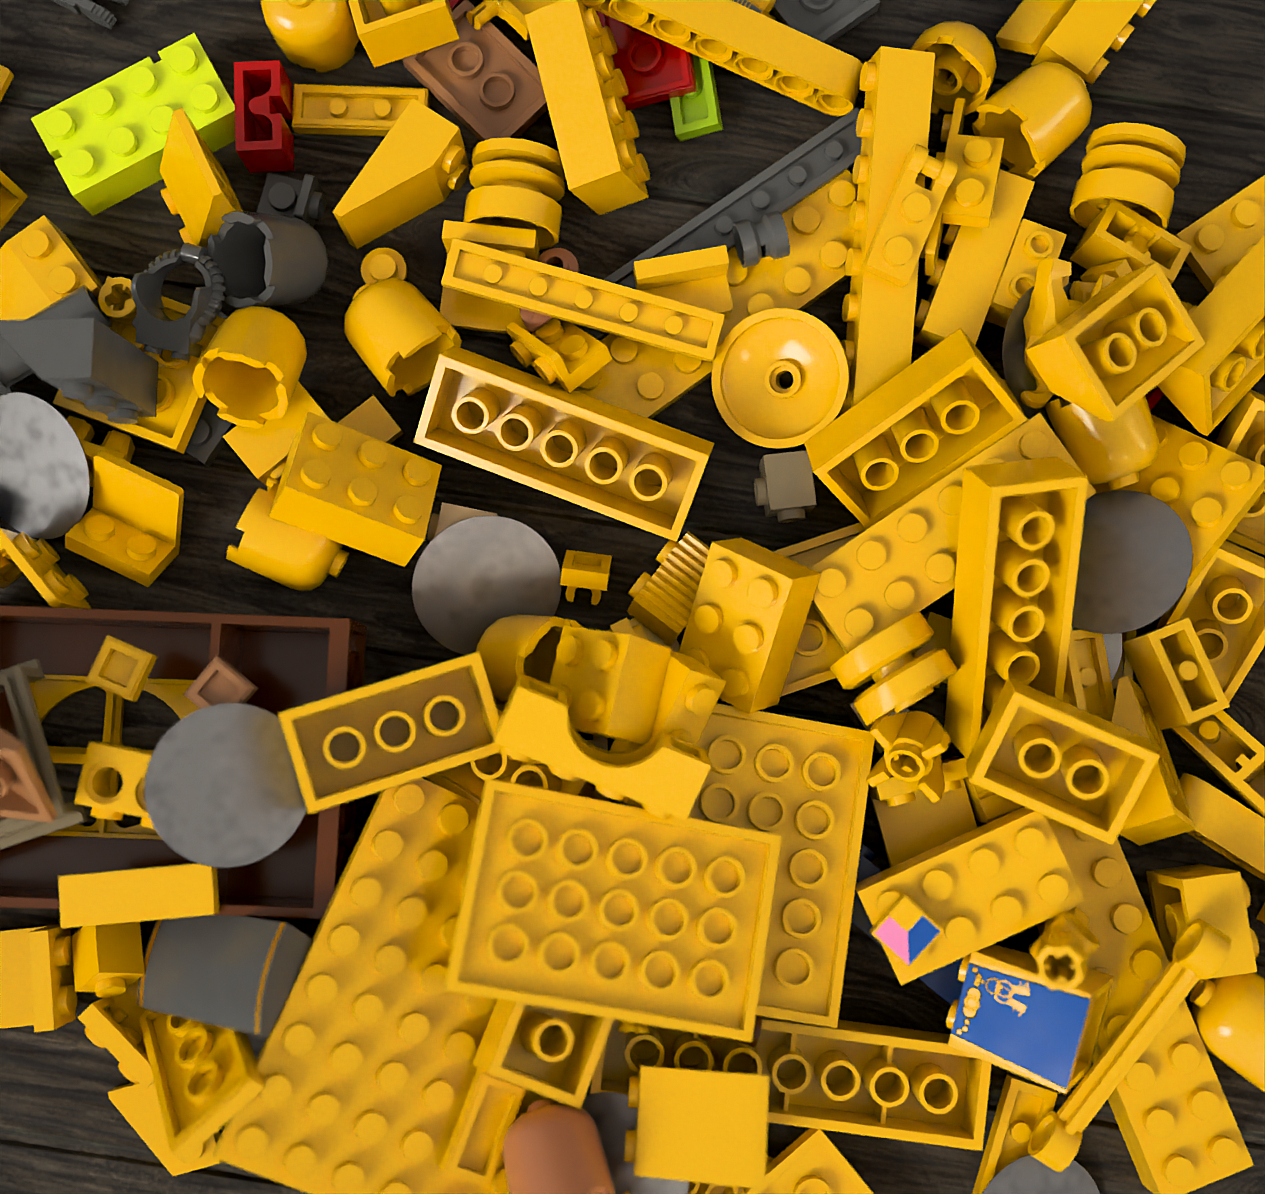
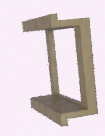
[0,659,87,850]

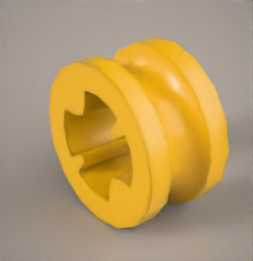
[98,277,137,325]

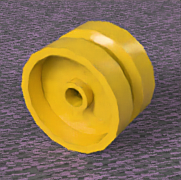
[830,612,958,726]

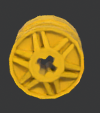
[1070,122,1186,230]
[463,137,566,250]

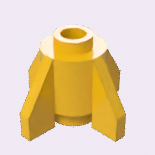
[866,711,951,803]

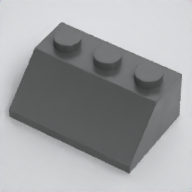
[0,318,158,424]

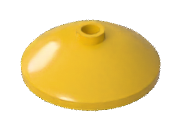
[711,308,850,449]

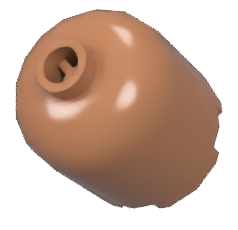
[503,1099,616,1194]

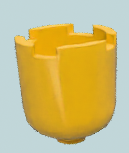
[261,0,360,73]
[972,62,1092,180]
[344,278,462,397]
[192,306,307,428]
[1044,395,1159,491]
[226,477,350,591]
[476,614,585,703]
[1190,972,1265,1092]

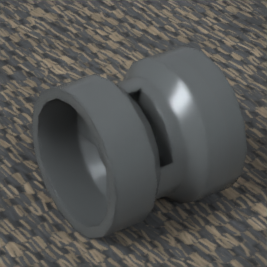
[732,211,790,268]

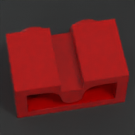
[234,60,294,173]

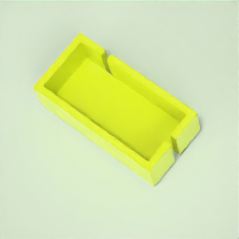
[31,33,235,216]

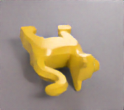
[1020,257,1116,409]

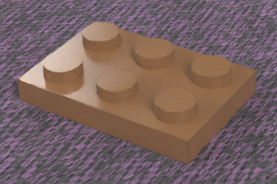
[402,0,548,141]

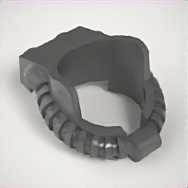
[131,243,226,361]

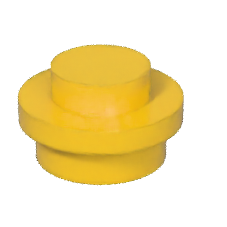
[361,248,407,284]

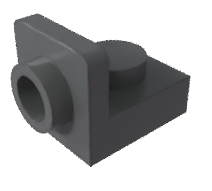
[257,173,326,228]

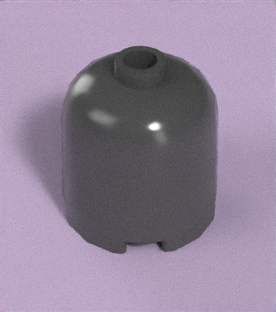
[207,211,329,309]

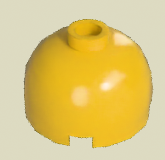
[910,21,997,115]

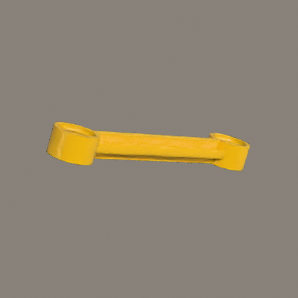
[1028,919,1231,1172]

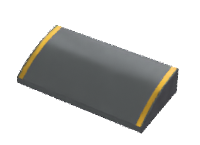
[137,915,313,1038]

